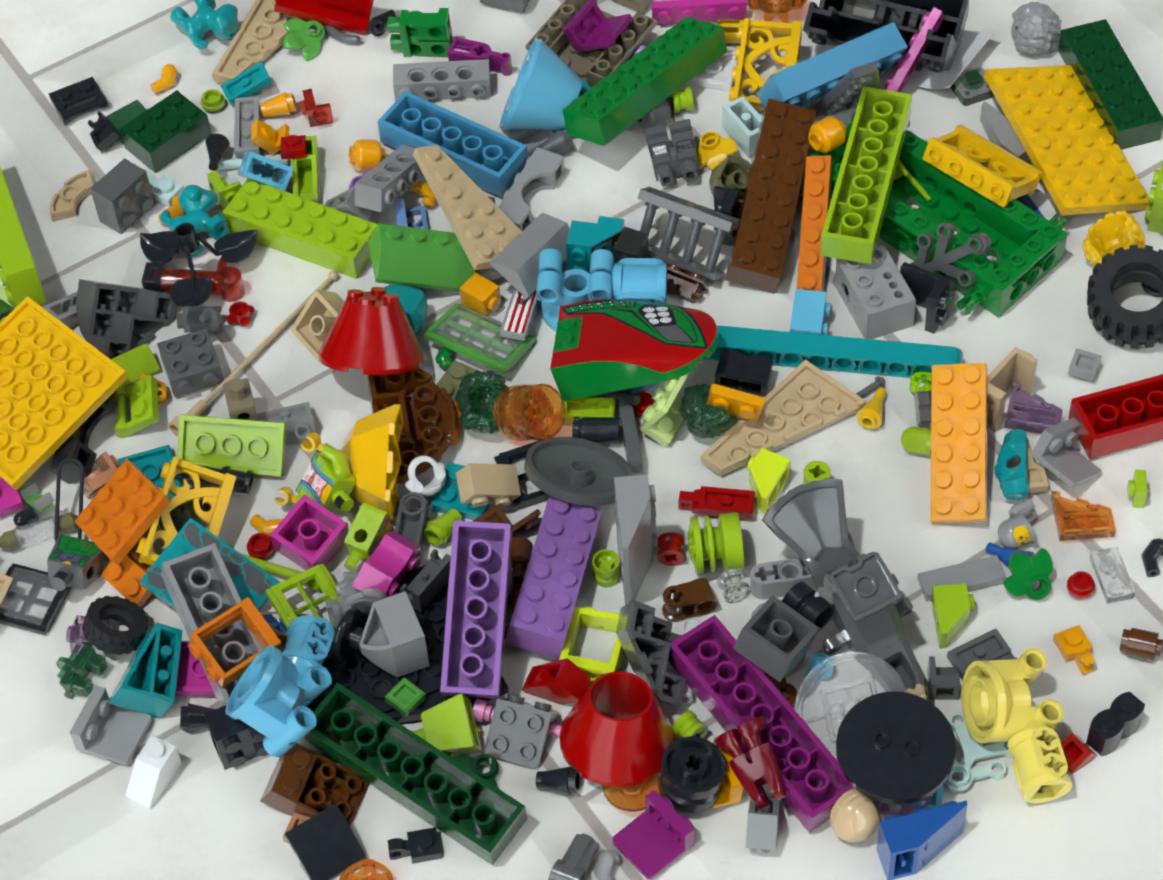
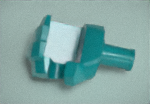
[384,285,428,334]

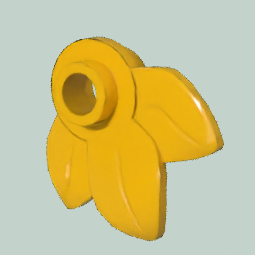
[696,131,738,171]

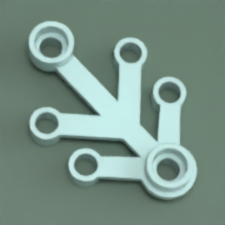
[944,712,1013,792]

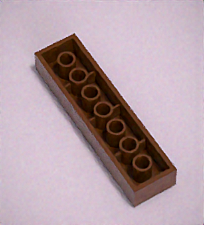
[725,98,816,293]

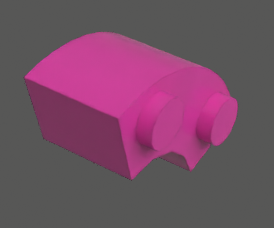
[352,531,421,597]

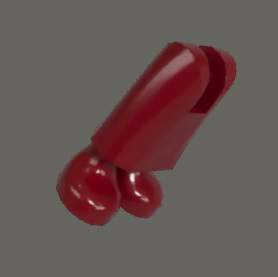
[715,716,787,809]

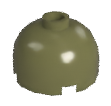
[709,156,751,206]

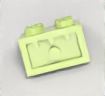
[640,374,691,447]

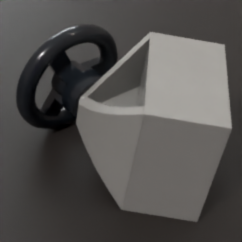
[332,591,430,677]

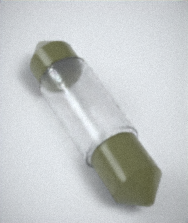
[0,512,78,551]

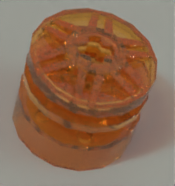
[494,383,566,441]

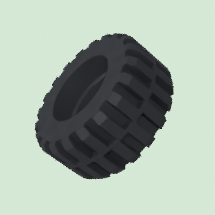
[1087,245,1163,349]

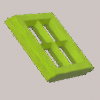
[265,564,338,630]

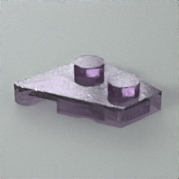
[1004,382,1063,434]

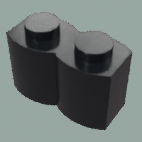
[714,350,773,397]
[1086,691,1145,756]

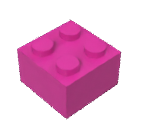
[270,494,349,570]

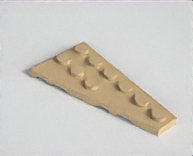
[212,0,309,83]
[413,145,522,270]
[701,360,867,476]

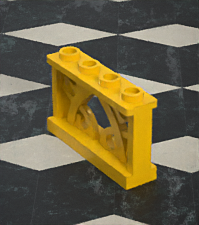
[729,18,802,111]
[923,124,1043,207]
[136,456,237,565]

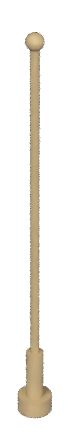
[168,271,339,437]

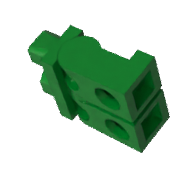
[387,8,453,57]

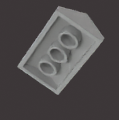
[489,212,570,299]

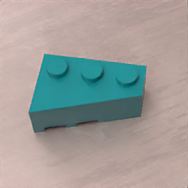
[108,622,183,718]

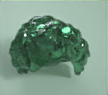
[455,370,513,435]
[679,384,738,439]

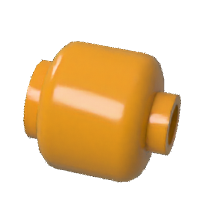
[808,116,847,153]
[348,139,386,172]

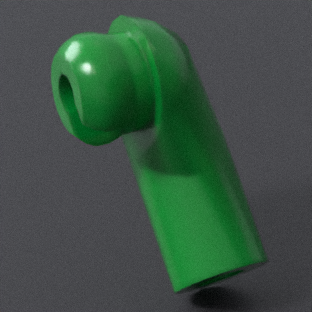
[435,337,462,370]

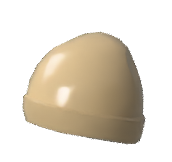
[830,789,879,842]

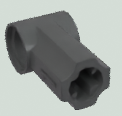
[548,833,599,880]

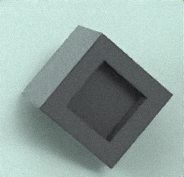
[927,656,960,700]

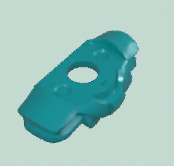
[994,429,1029,501]

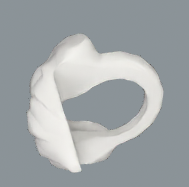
[405,456,446,497]

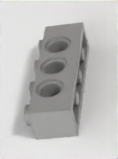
[393,59,491,102]
[355,145,424,212]

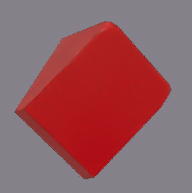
[1061,732,1097,774]

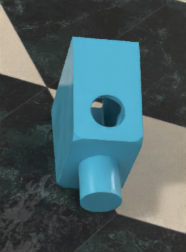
[237,151,293,191]

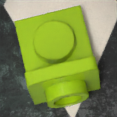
[207,170,241,209]

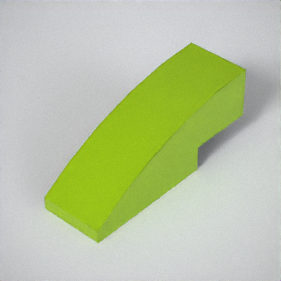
[292,136,319,202]

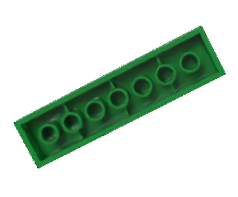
[562,17,727,146]

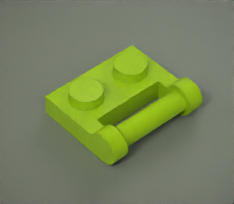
[114,375,159,438]

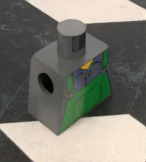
[47,534,109,591]

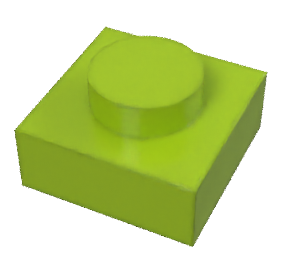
[1127,469,1147,508]

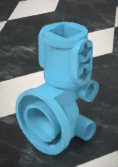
[536,248,667,332]
[225,615,335,757]

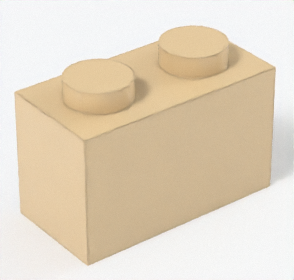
[456,463,521,508]

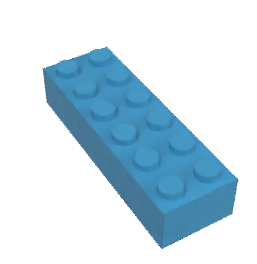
[757,22,907,108]
[377,91,528,197]

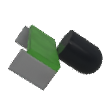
[13,482,54,528]

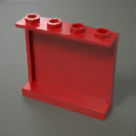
[274,0,374,35]

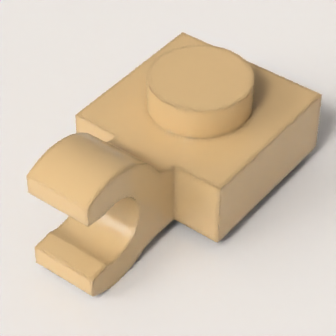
[1016,447,1049,494]

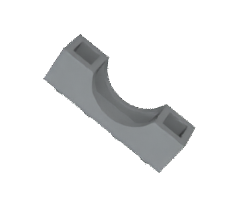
[499,147,565,231]

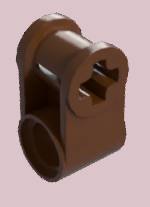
[662,578,718,622]

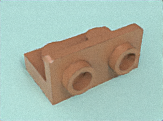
[84,452,120,498]

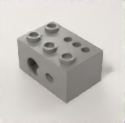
[835,244,916,339]

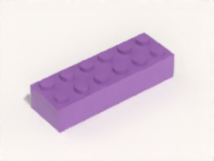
[504,495,602,660]
[440,520,512,699]

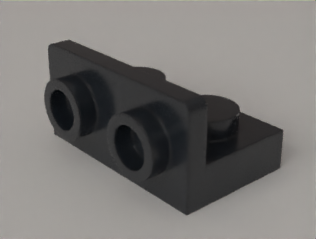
[713,186,740,246]

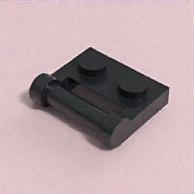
[48,77,109,125]

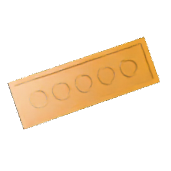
[930,363,987,524]

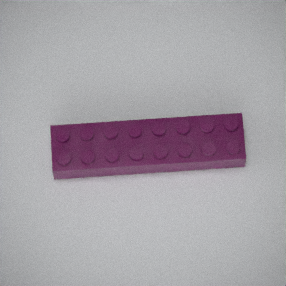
[668,615,855,833]

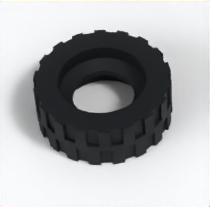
[82,596,149,655]

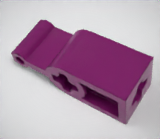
[448,37,512,76]

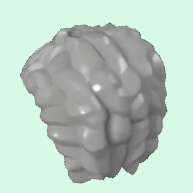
[1011,2,1062,55]

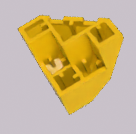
[339,404,404,520]

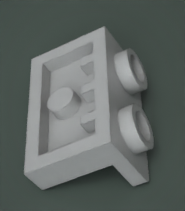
[257,402,316,446]

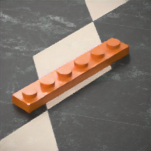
[797,155,833,292]

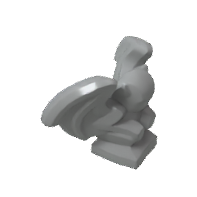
[325,571,387,629]

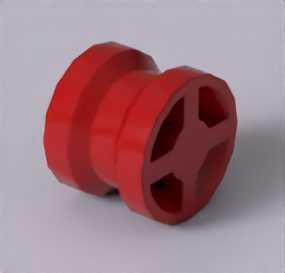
[657,532,685,566]

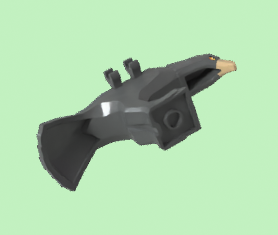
[762,478,930,700]

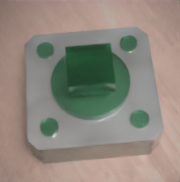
[950,66,994,106]

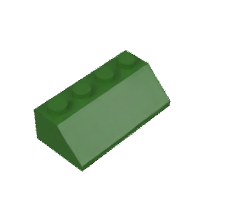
[368,223,475,292]

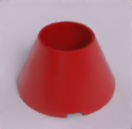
[560,672,676,787]

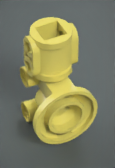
[961,648,1073,804]

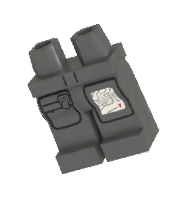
[644,119,700,186]

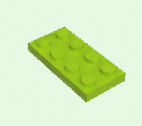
[177,414,287,477]

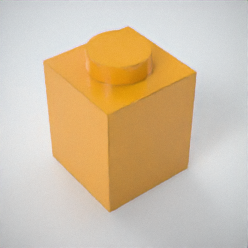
[459,273,501,316]

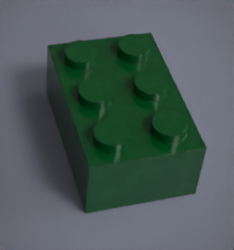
[120,90,212,173]

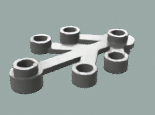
[910,222,991,295]

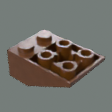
[260,743,368,826]

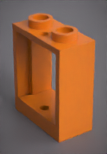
[188,597,281,688]

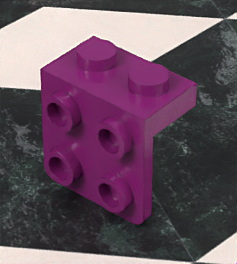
[562,0,633,53]
[612,790,694,880]

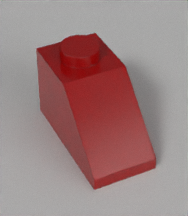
[521,658,591,705]

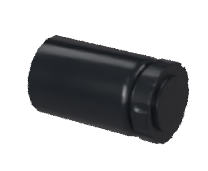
[572,417,620,444]

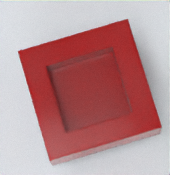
[280,135,307,159]

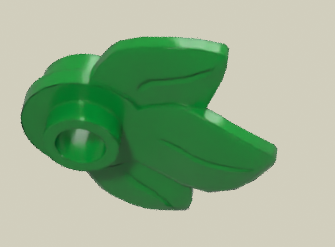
[1003,548,1053,600]

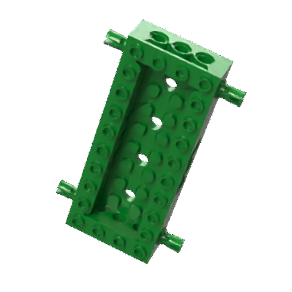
[800,120,1067,318]

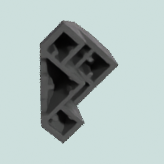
[75,279,176,359]
[616,601,686,707]

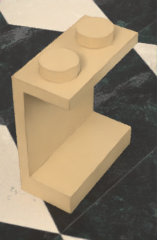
[987,347,1038,432]

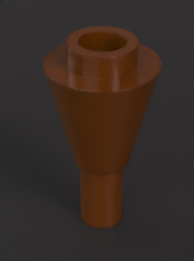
[510,537,533,583]

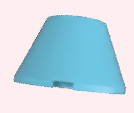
[499,38,583,130]

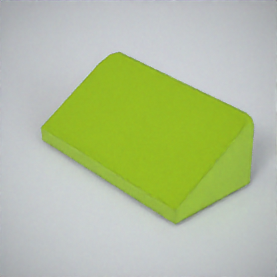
[111,343,161,387]

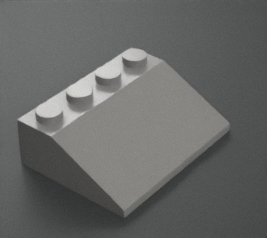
[614,474,657,605]

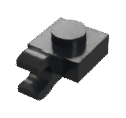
[387,827,441,864]

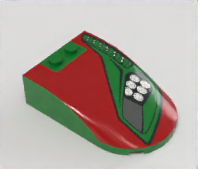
[550,298,720,402]

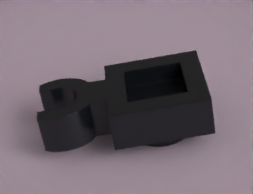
[88,111,120,152]

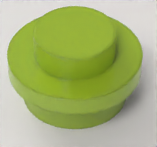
[201,89,225,112]

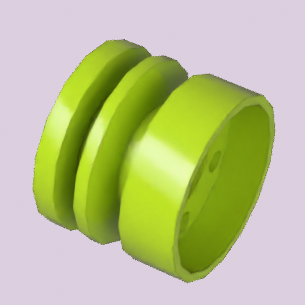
[687,512,744,575]

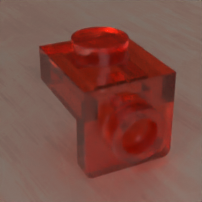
[300,89,333,127]

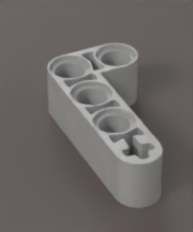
[750,532,854,599]

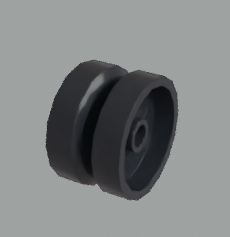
[657,736,726,814]

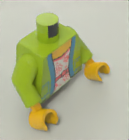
[274,432,356,513]

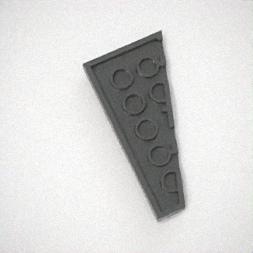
[813,61,881,117]

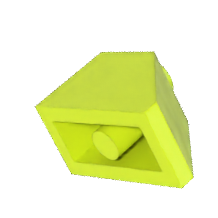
[747,447,791,514]

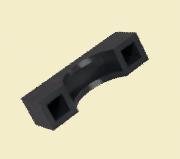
[50,391,116,484]

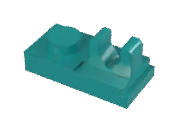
[221,61,273,107]

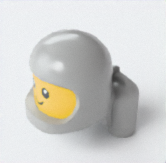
[998,498,1038,549]

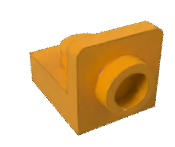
[251,119,290,155]

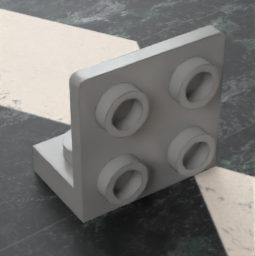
[1031,418,1102,487]
[70,685,152,765]

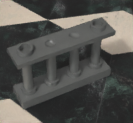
[637,187,741,282]

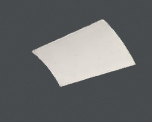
[913,30,996,89]

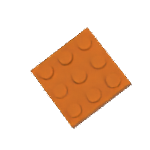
[74,459,171,565]

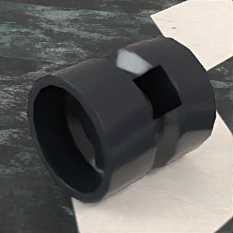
[782,581,834,632]

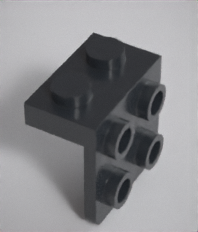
[900,262,950,334]

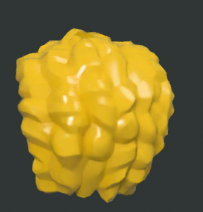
[1082,210,1145,267]

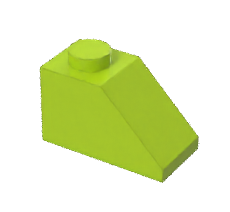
[931,583,975,649]

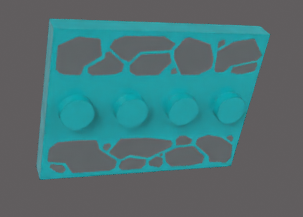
[139,518,280,611]

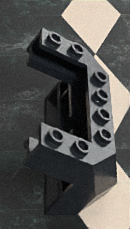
[803,0,969,73]

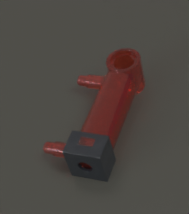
[141,257,245,302]

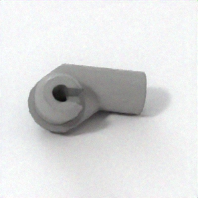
[594,850,620,880]

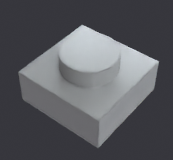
[1068,348,1102,381]

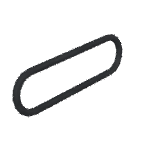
[54,458,84,543]

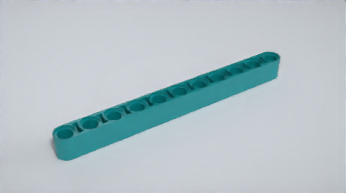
[703,325,963,380]

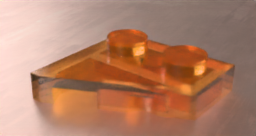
[1050,491,1116,541]

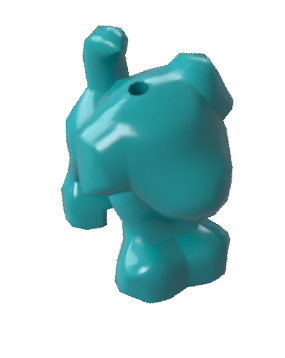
[170,0,239,50]
[160,185,230,257]

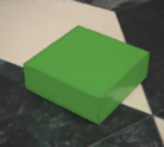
[385,678,426,718]

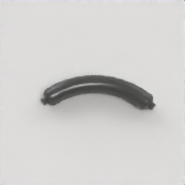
[322,24,363,45]

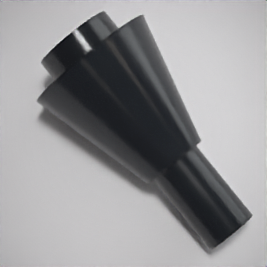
[205,134,230,171]

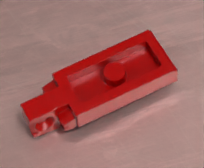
[678,486,755,519]

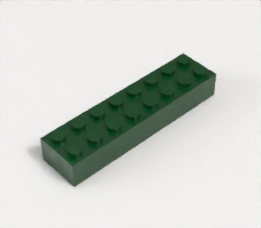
[305,683,527,865]

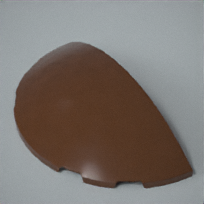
[367,368,456,484]

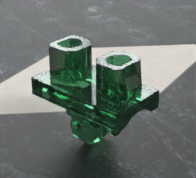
[56,642,108,699]

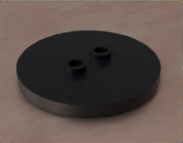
[836,691,956,804]

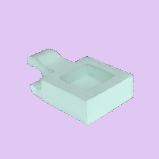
[144,169,184,207]

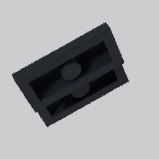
[284,803,367,880]

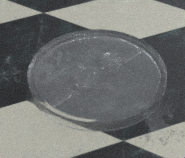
[795,652,908,761]

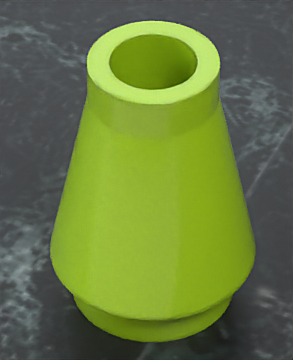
[423,509,462,546]

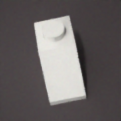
[125,736,182,810]

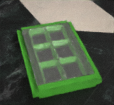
[424,303,536,373]

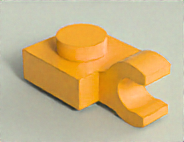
[1053,625,1095,675]

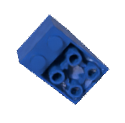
[876,801,968,880]

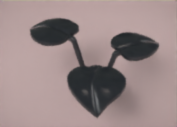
[140,223,258,307]

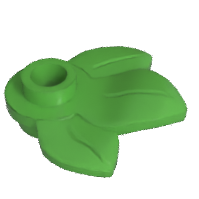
[283,19,325,61]

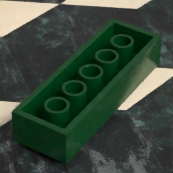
[1058,19,1163,150]

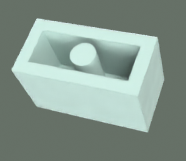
[722,97,762,156]

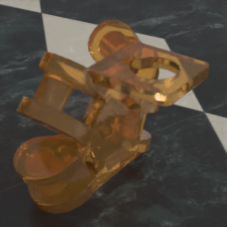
[747,0,807,37]

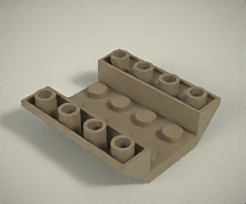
[526,0,657,87]

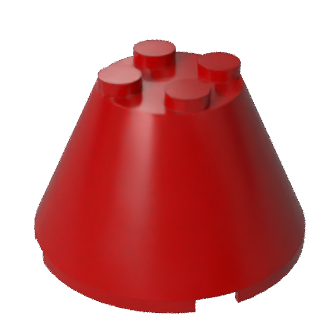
[318,287,424,375]

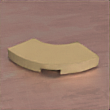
[50,170,94,222]

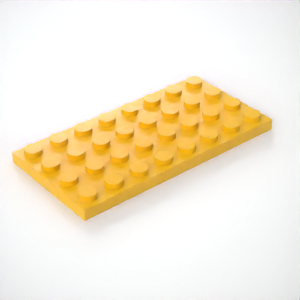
[983,65,1152,215]

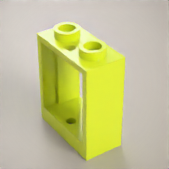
[559,606,624,684]

